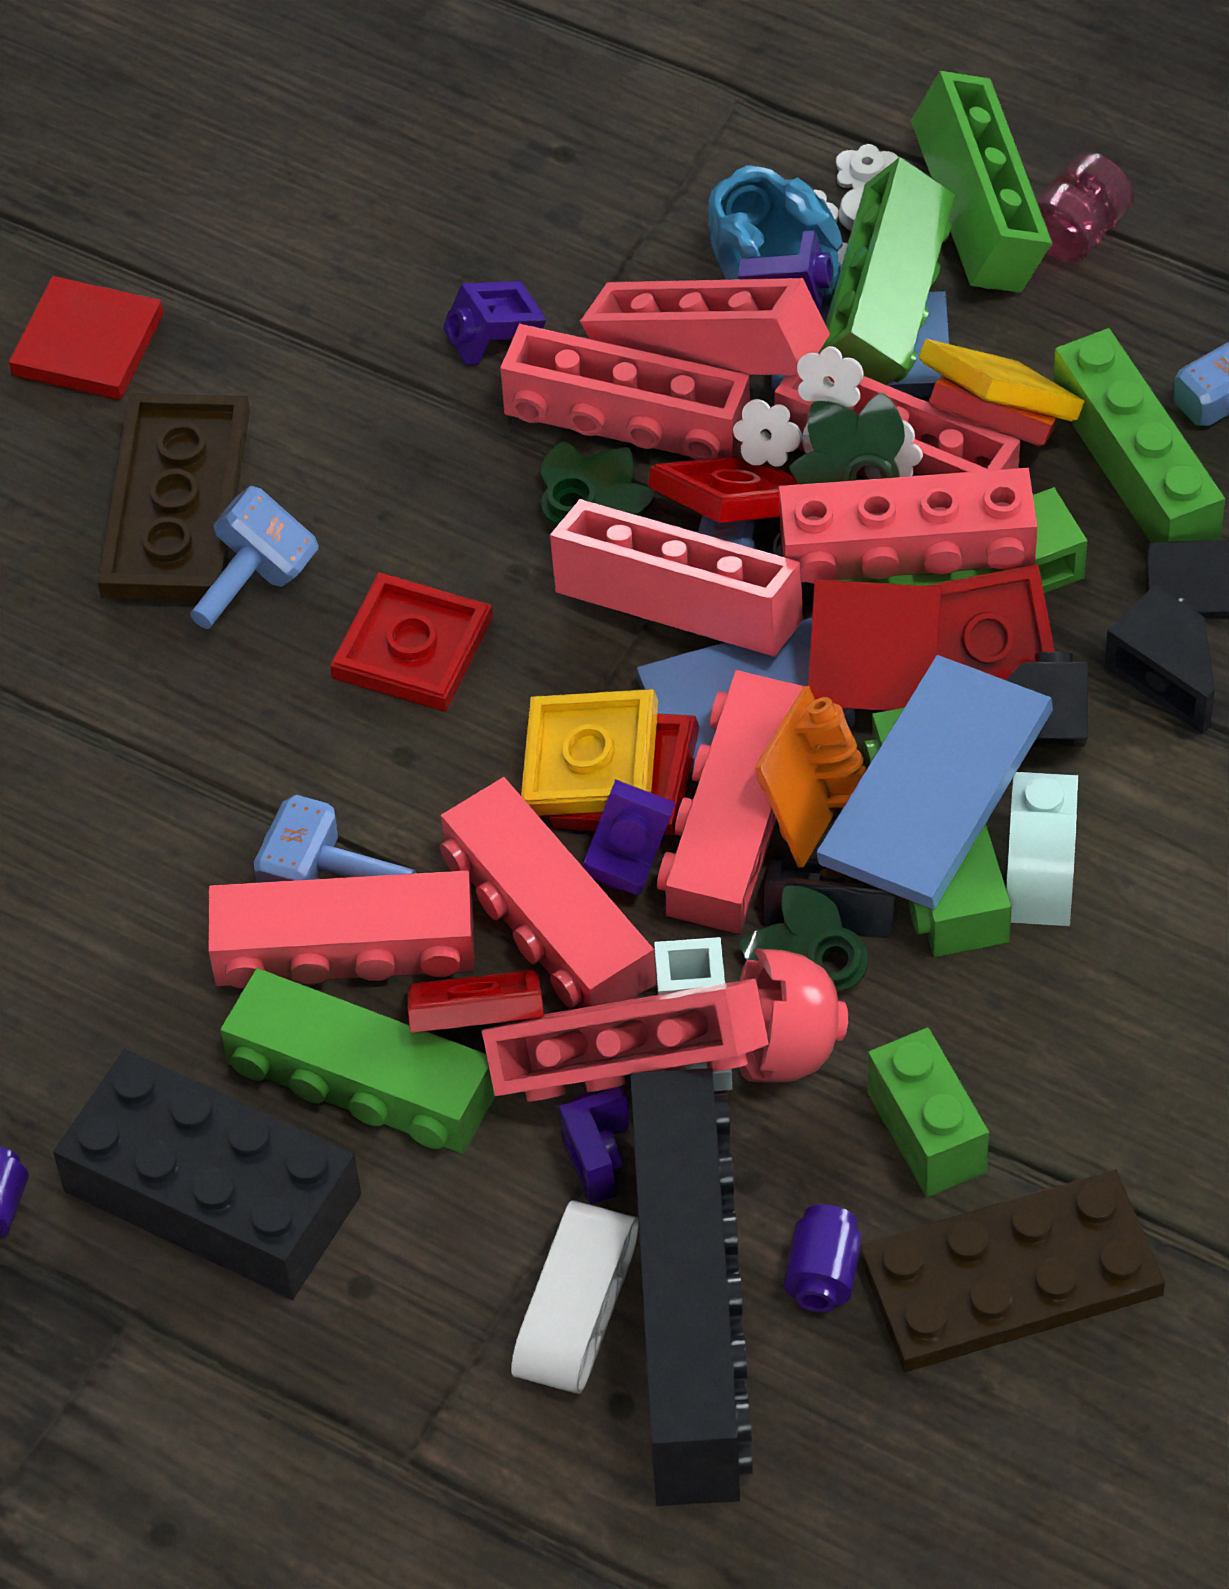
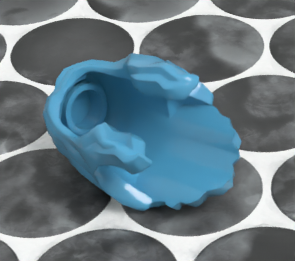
[708,165,843,300]

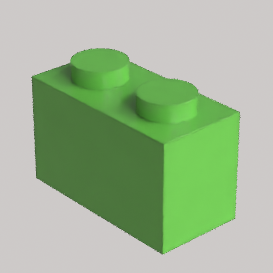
[867,1027,989,1198]

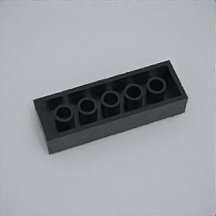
[631,1068,753,1506]

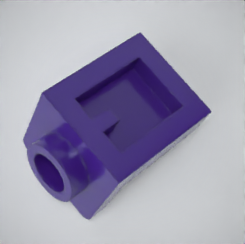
[738,231,834,313]
[444,281,547,365]
[582,779,676,895]
[559,1086,629,1205]

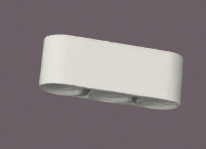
[511,1200,639,1394]

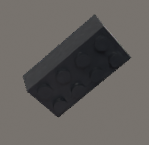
[53,1048,362,1300]

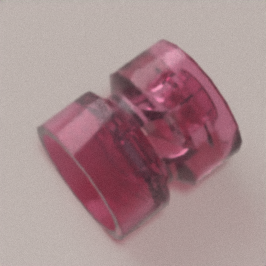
[1036,152,1134,263]

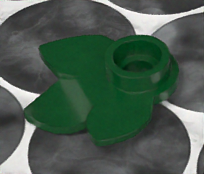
[789,393,905,485]
[540,441,655,528]
[739,886,869,993]

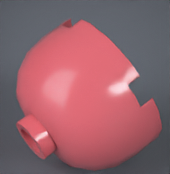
[739,948,848,1083]

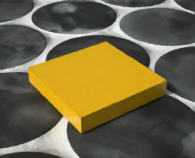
[918,338,1085,421]
[521,689,658,816]

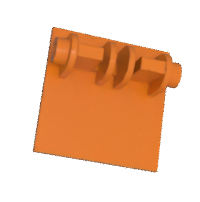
[755,686,866,868]

